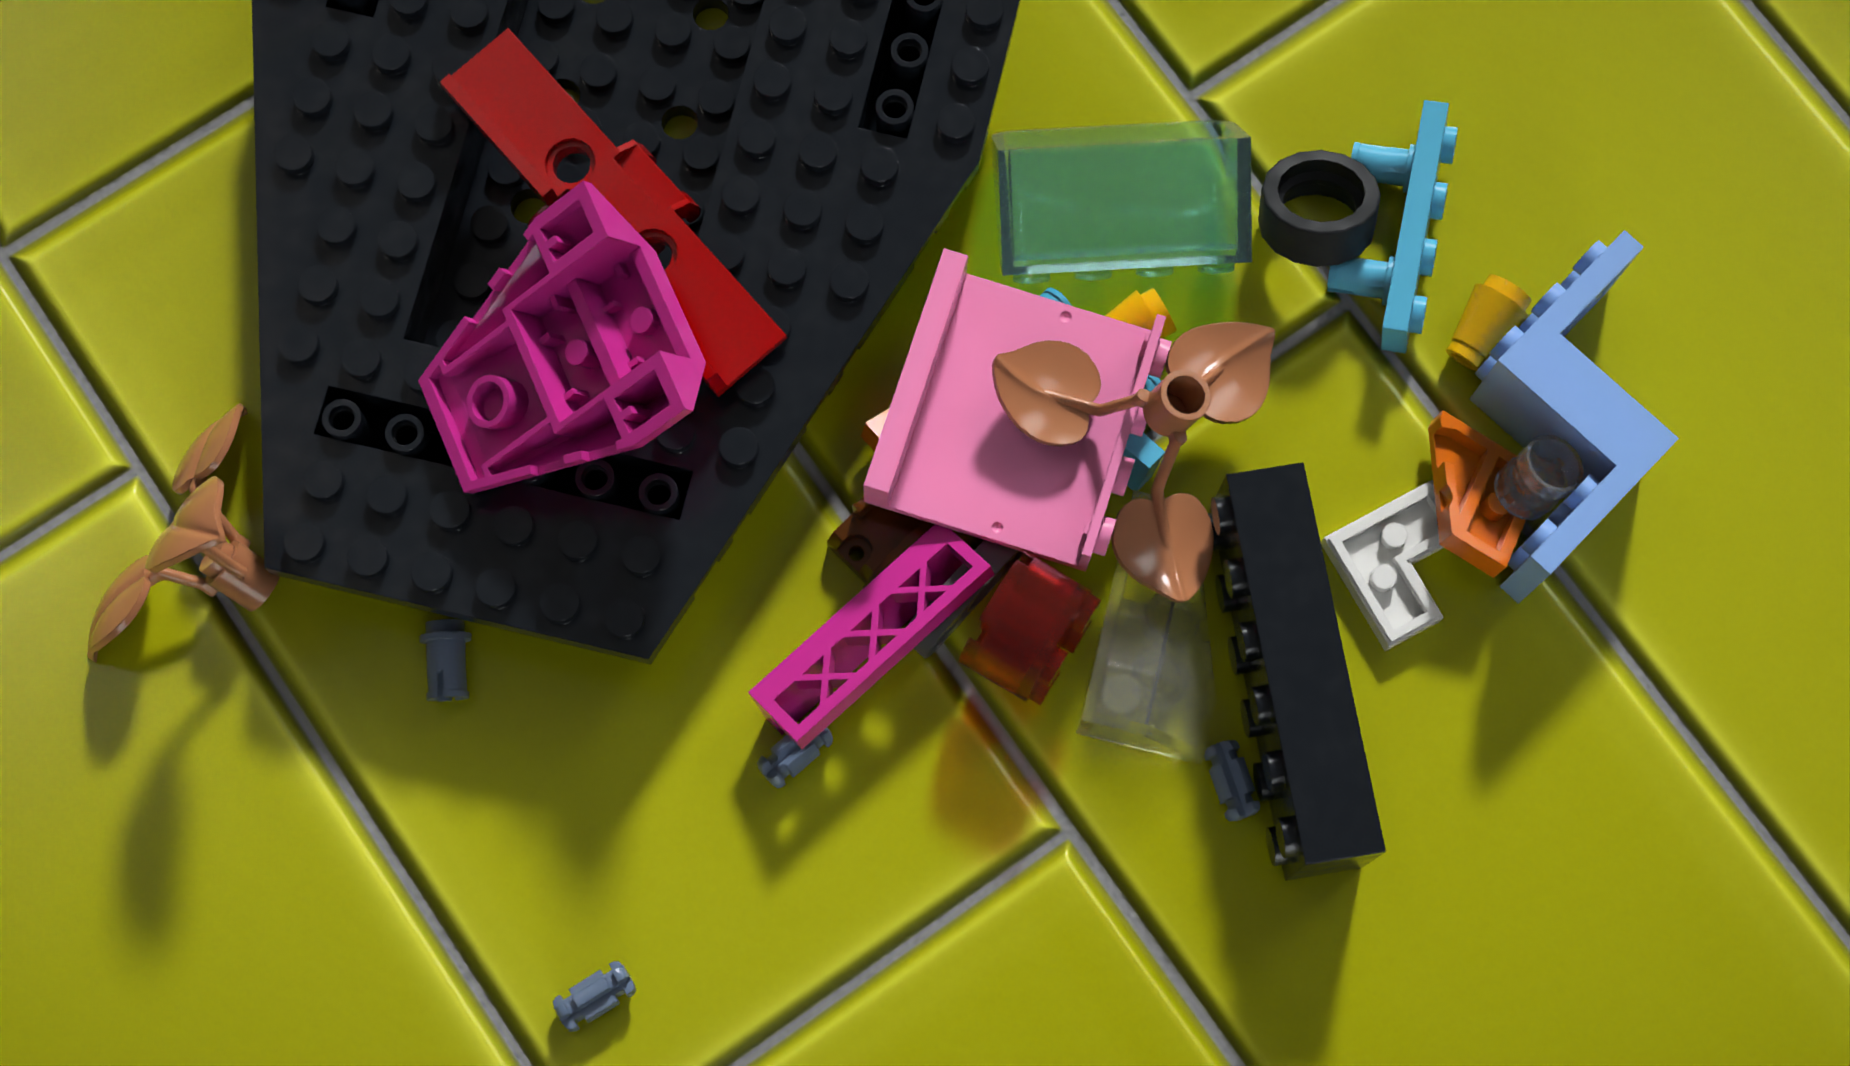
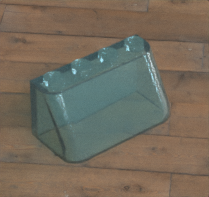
[991,120,1252,284]

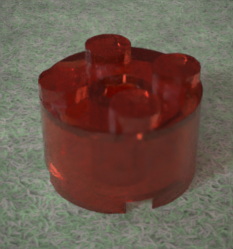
[959,551,1101,706]

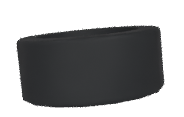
[1258,150,1381,267]

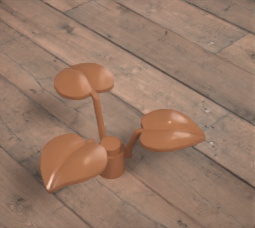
[992,322,1275,603]
[87,403,280,663]

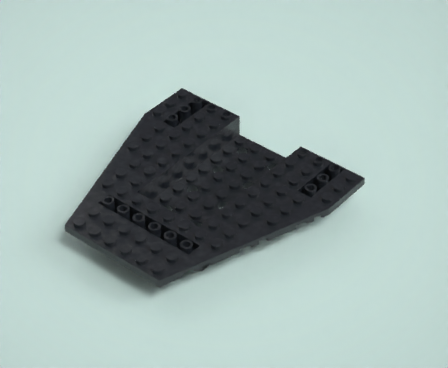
[252,0,1021,665]

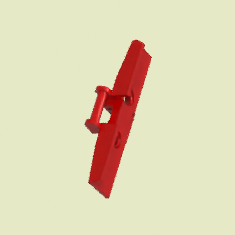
[439,28,788,397]

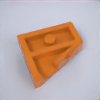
[1428,410,1545,578]

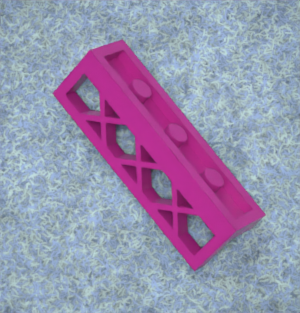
[748,525,995,749]

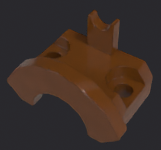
[827,497,935,589]

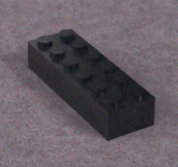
[1208,462,1386,881]

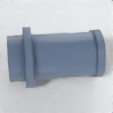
[419,619,472,702]

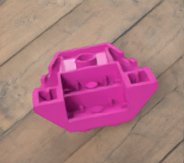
[418,181,706,494]

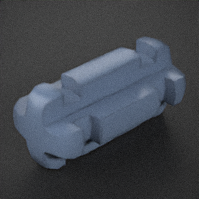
[757,727,833,788]
[1204,740,1260,821]
[553,961,636,1032]

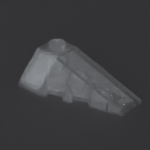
[1076,490,1216,764]

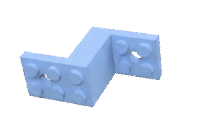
[1470,230,1679,604]

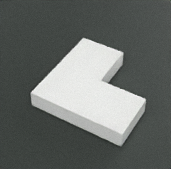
[1321,480,1444,651]

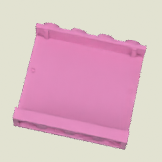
[863,248,1172,572]

